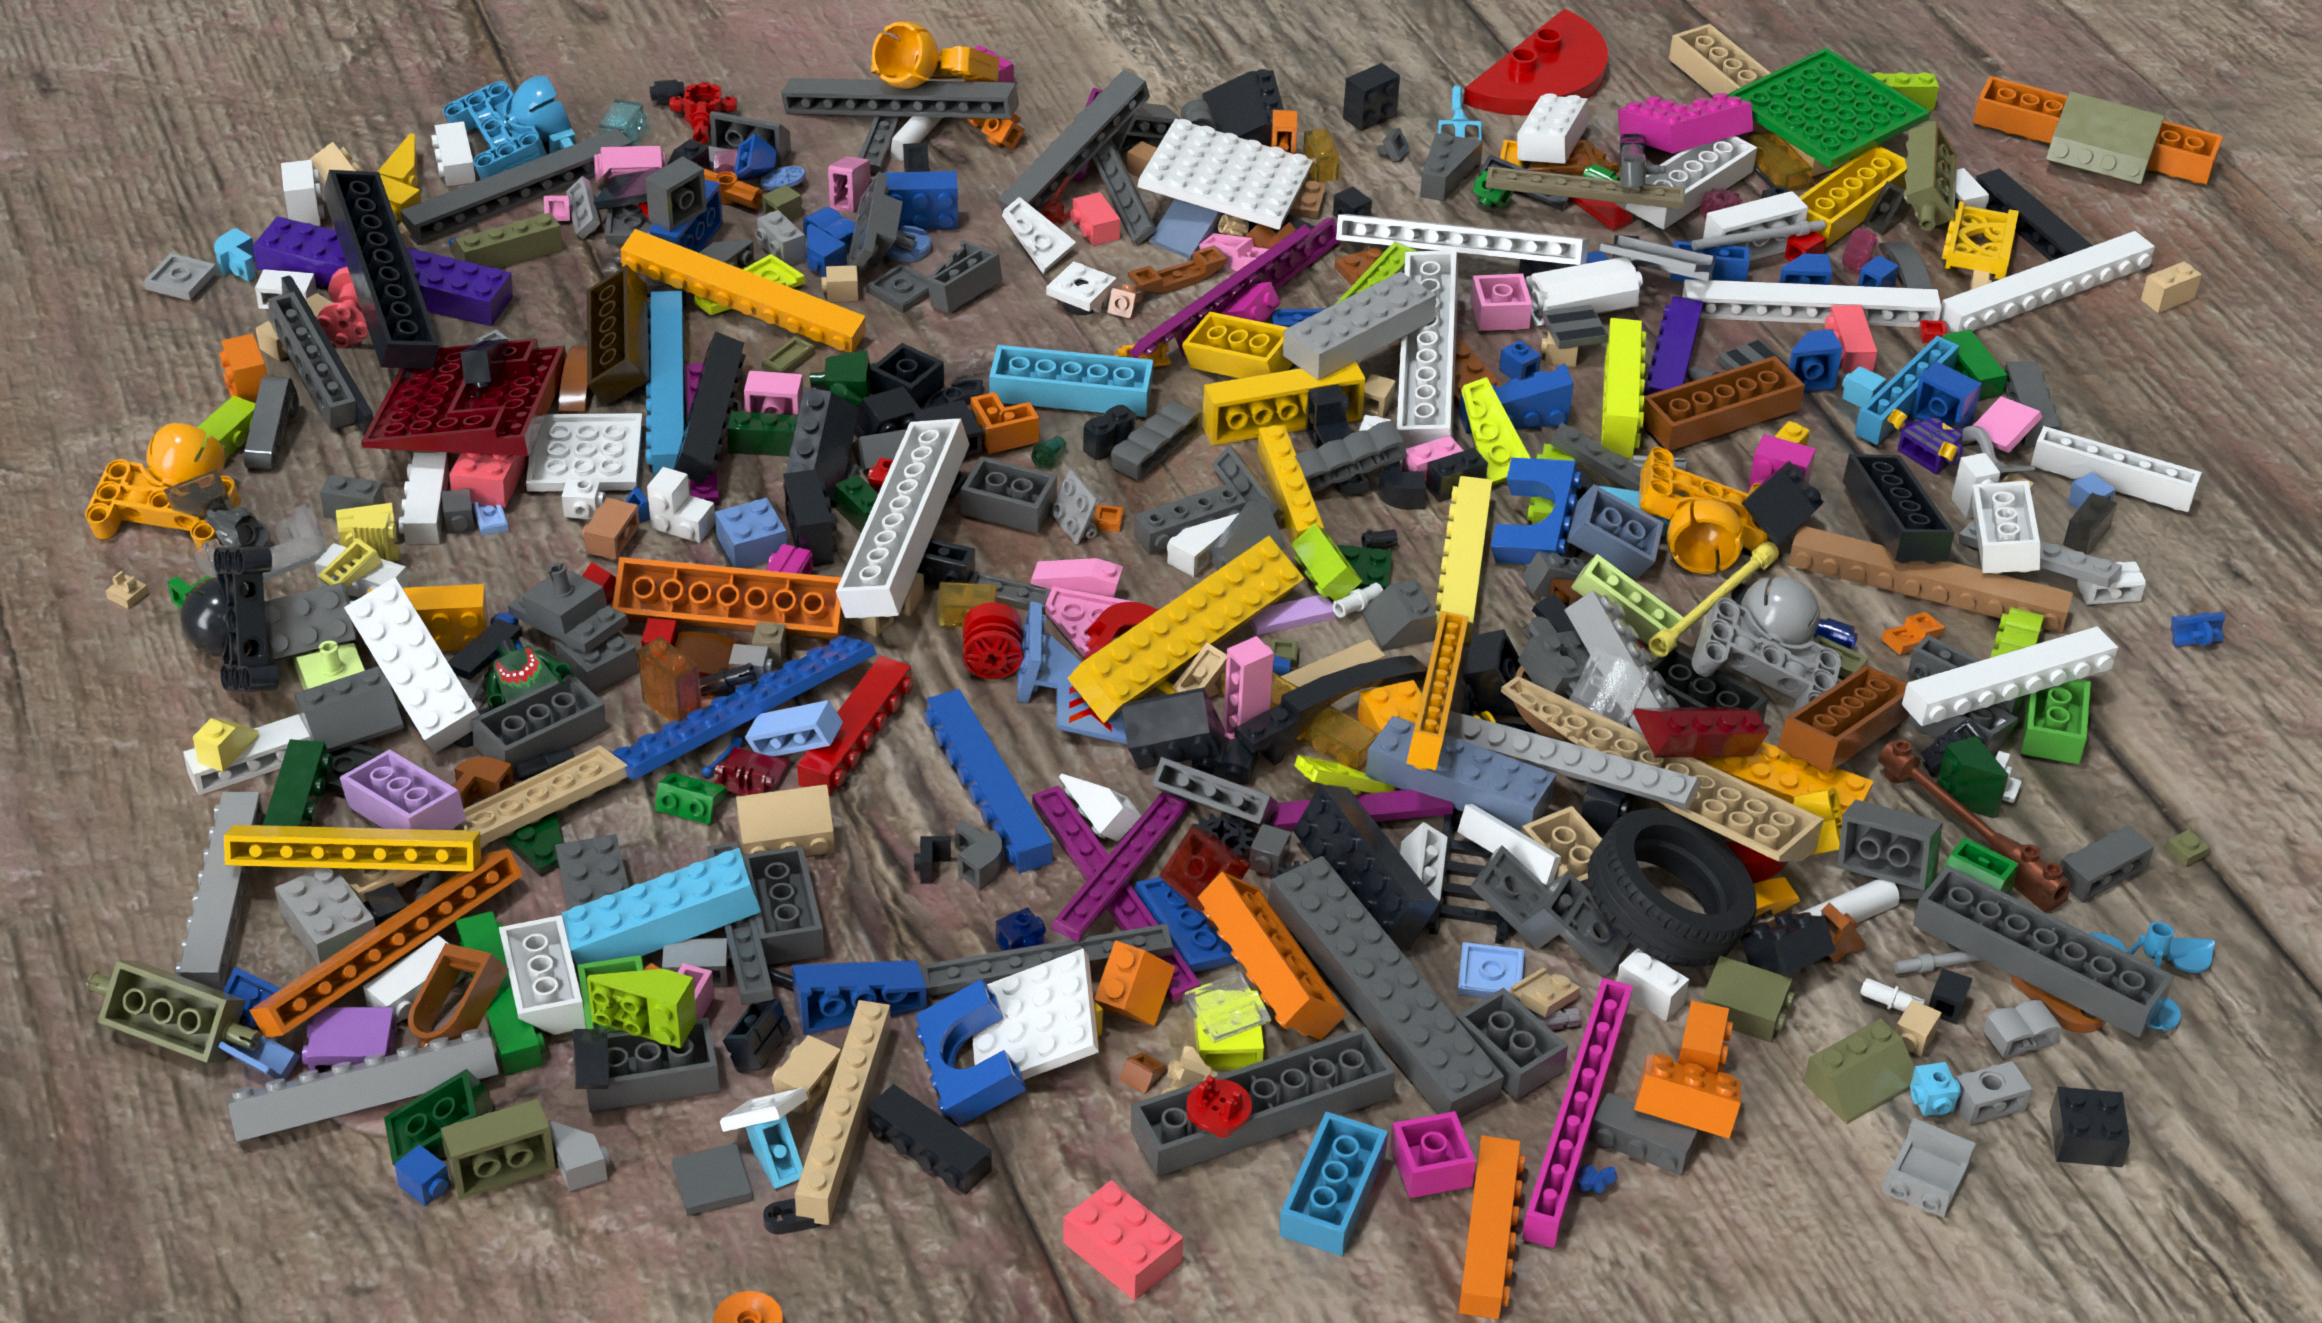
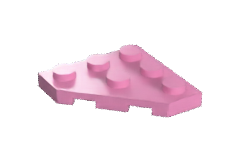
[1045,587,1134,657]

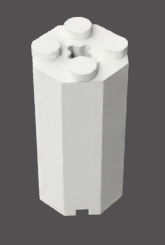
[1525,257,1643,326]

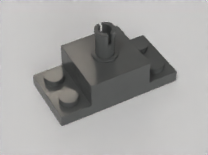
[847,172,916,275]
[507,563,629,653]

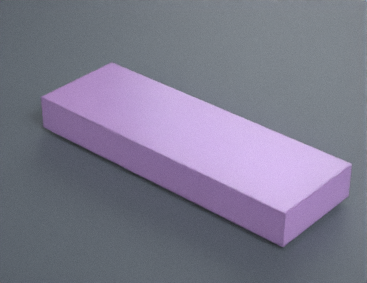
[1250,595,1336,636]

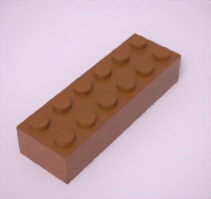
[1641,356,1805,451]
[1778,665,1910,772]

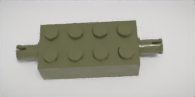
[1904,121,1957,231]
[86,960,262,1063]

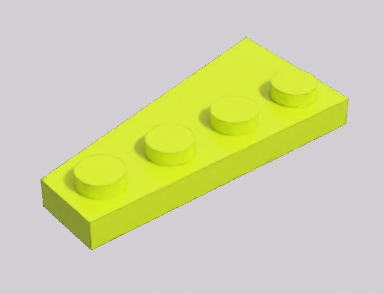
[694,254,805,315]
[1461,377,1530,486]

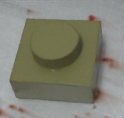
[2165,829,2210,866]

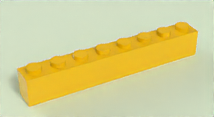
[224,825,481,871]

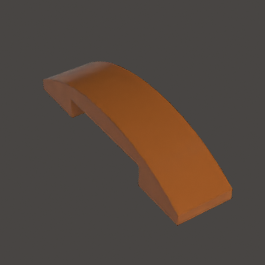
[1128,245,1227,292]
[558,346,589,414]

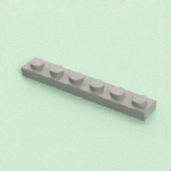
[1959,521,2122,588]

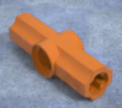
[704,169,764,210]

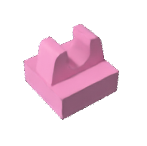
[544,195,571,221]

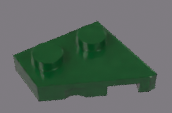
[505,811,562,877]

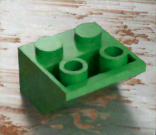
[1941,837,2019,894]

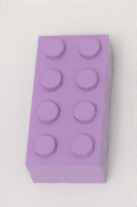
[340,749,466,830]

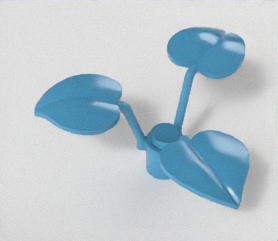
[2088,922,2215,1031]

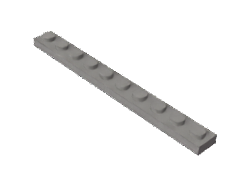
[1444,711,1701,809]

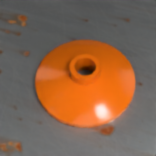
[713,1291,783,1323]

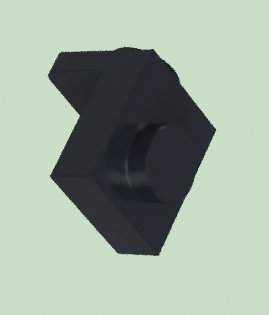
[914,836,951,884]

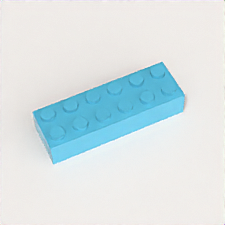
[989,345,1153,417]
[562,848,761,965]

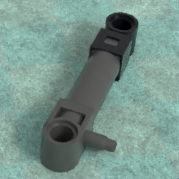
[1620,133,1666,187]

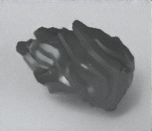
[205,507,271,547]

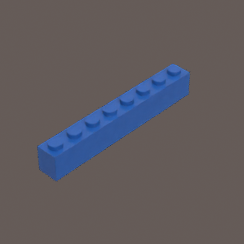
[924,689,1052,873]

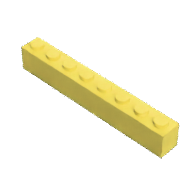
[1435,476,1492,644]

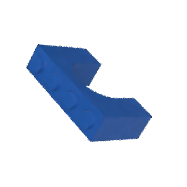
[1491,457,1582,564]
[916,979,1027,1126]

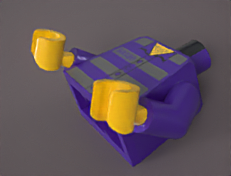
[1887,409,1963,475]

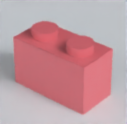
[1070,192,1120,246]

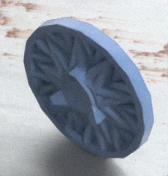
[761,166,806,191]

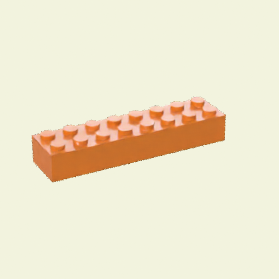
[612,557,845,640]

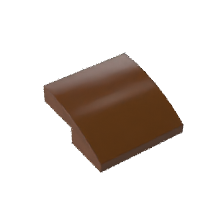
[666,631,738,684]

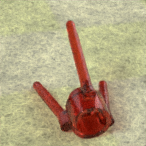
[1040,176,1071,224]

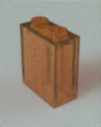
[637,637,702,722]

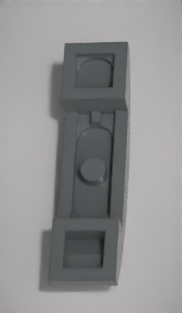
[1879,241,1932,289]

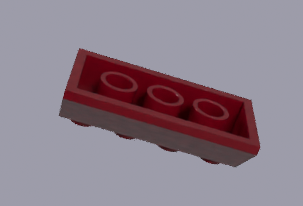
[1632,707,1769,758]

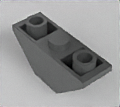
[699,239,754,269]

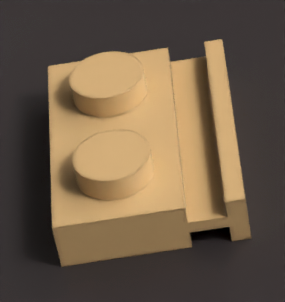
[1509,967,1581,1018]

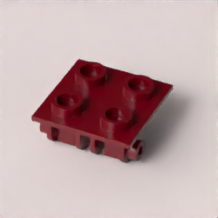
[714,747,790,796]

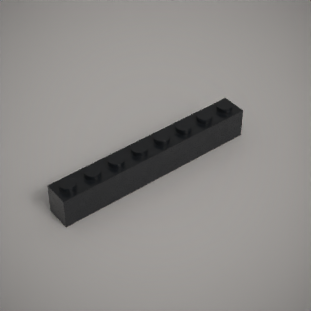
[673,331,746,484]

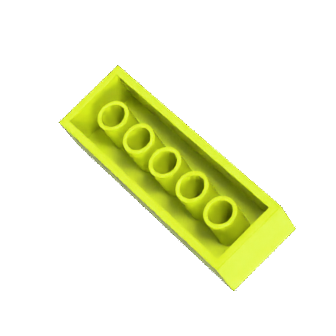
[1601,318,1646,459]

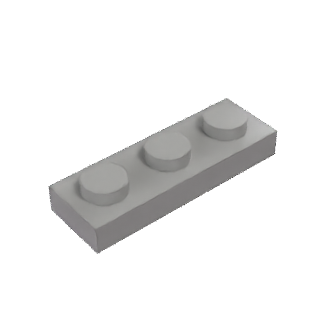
[566,176,600,239]

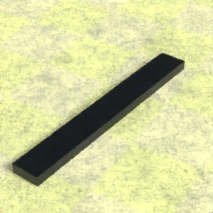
[281,275,373,435]

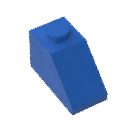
[734,133,777,181]
[807,224,847,277]
[1779,254,1832,285]

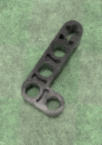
[244,376,299,470]

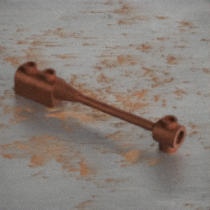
[1878,739,2071,913]

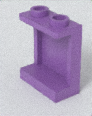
[302,1007,397,1071]

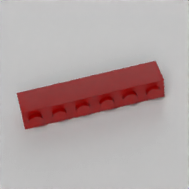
[797,655,914,796]

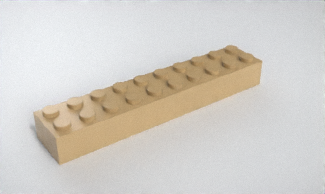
[1669,24,1850,177]

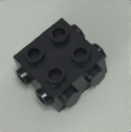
[913,400,985,456]

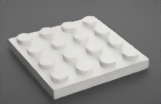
[526,413,643,492]
[972,948,1099,1080]

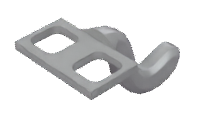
[1961,426,2035,475]

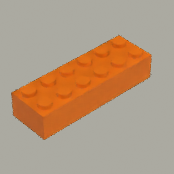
[1198,871,1347,1040]

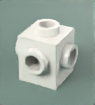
[562,479,605,519]

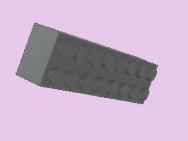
[1913,865,2174,1038]
[1130,1027,1395,1177]

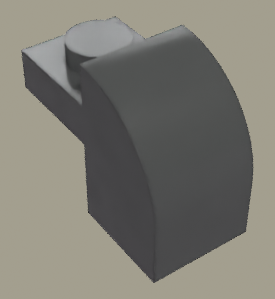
[955,820,1002,891]

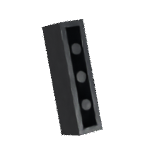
[867,1084,992,1195]

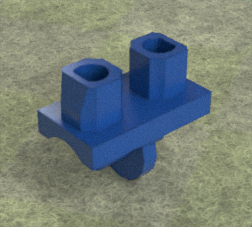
[2170,612,2225,646]

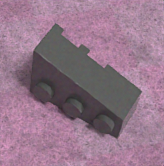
[1111,103,1181,155]
[1420,133,1483,201]
[927,240,1003,313]

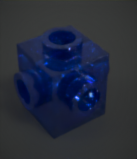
[996,907,1046,951]

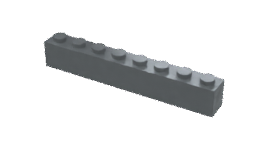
[998,70,1150,212]

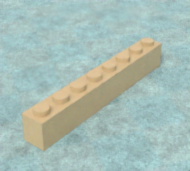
[795,1000,891,1225]

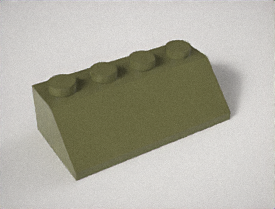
[449,212,563,269]

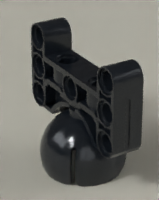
[180,546,279,693]

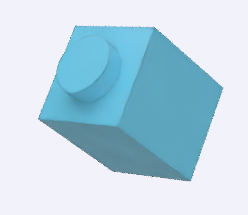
[1842,366,1886,408]

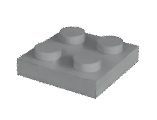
[143,253,217,301]

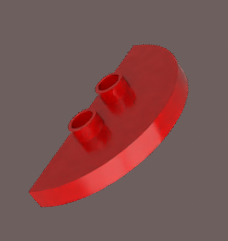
[1463,9,1608,116]

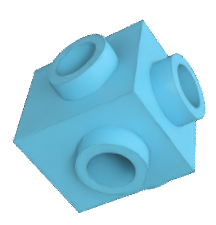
[1910,1062,1961,1117]

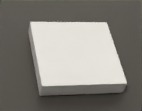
[720,1087,808,1132]

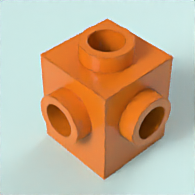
[981,116,1025,150]

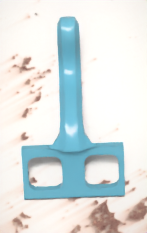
[1438,85,1481,140]

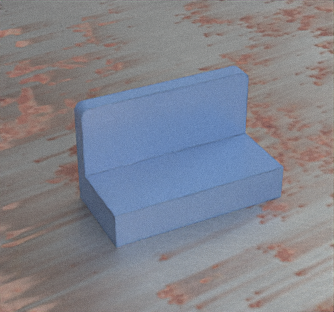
[218,1026,300,1081]

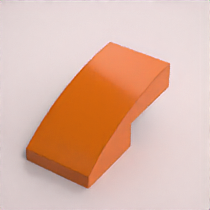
[1881,612,1945,655]

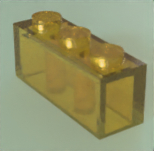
[1749,131,1812,192]

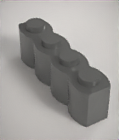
[1111,400,1202,480]
[1295,421,1407,493]

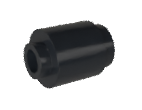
[649,79,685,105]

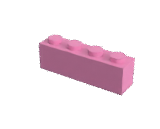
[1223,636,1274,739]

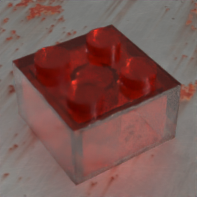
[1159,826,1251,911]

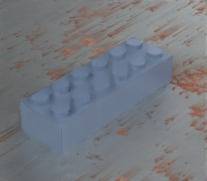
[1365,716,1556,832]

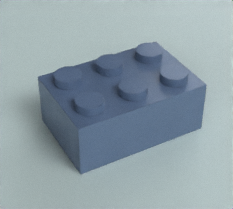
[1567,485,1664,579]

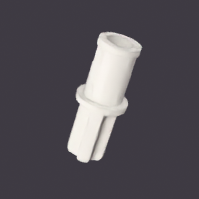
[1861,978,1925,1012]

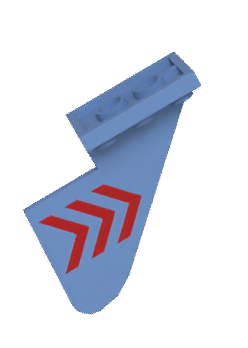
[1017,602,1127,744]

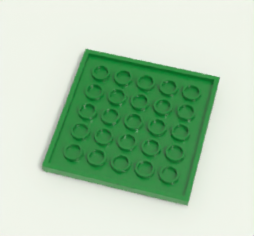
[1728,48,1931,168]

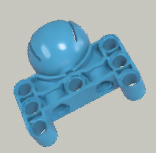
[443,75,572,180]

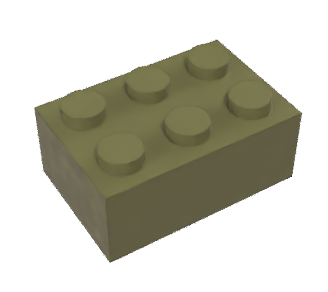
[441,1098,556,1200]

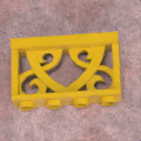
[1942,201,2019,280]

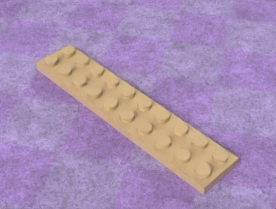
[337,745,628,903]

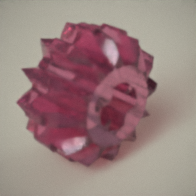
[1700,188,1743,220]
[1842,227,1878,271]

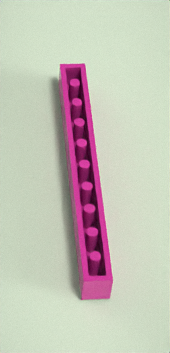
[1522,978,1633,1249]

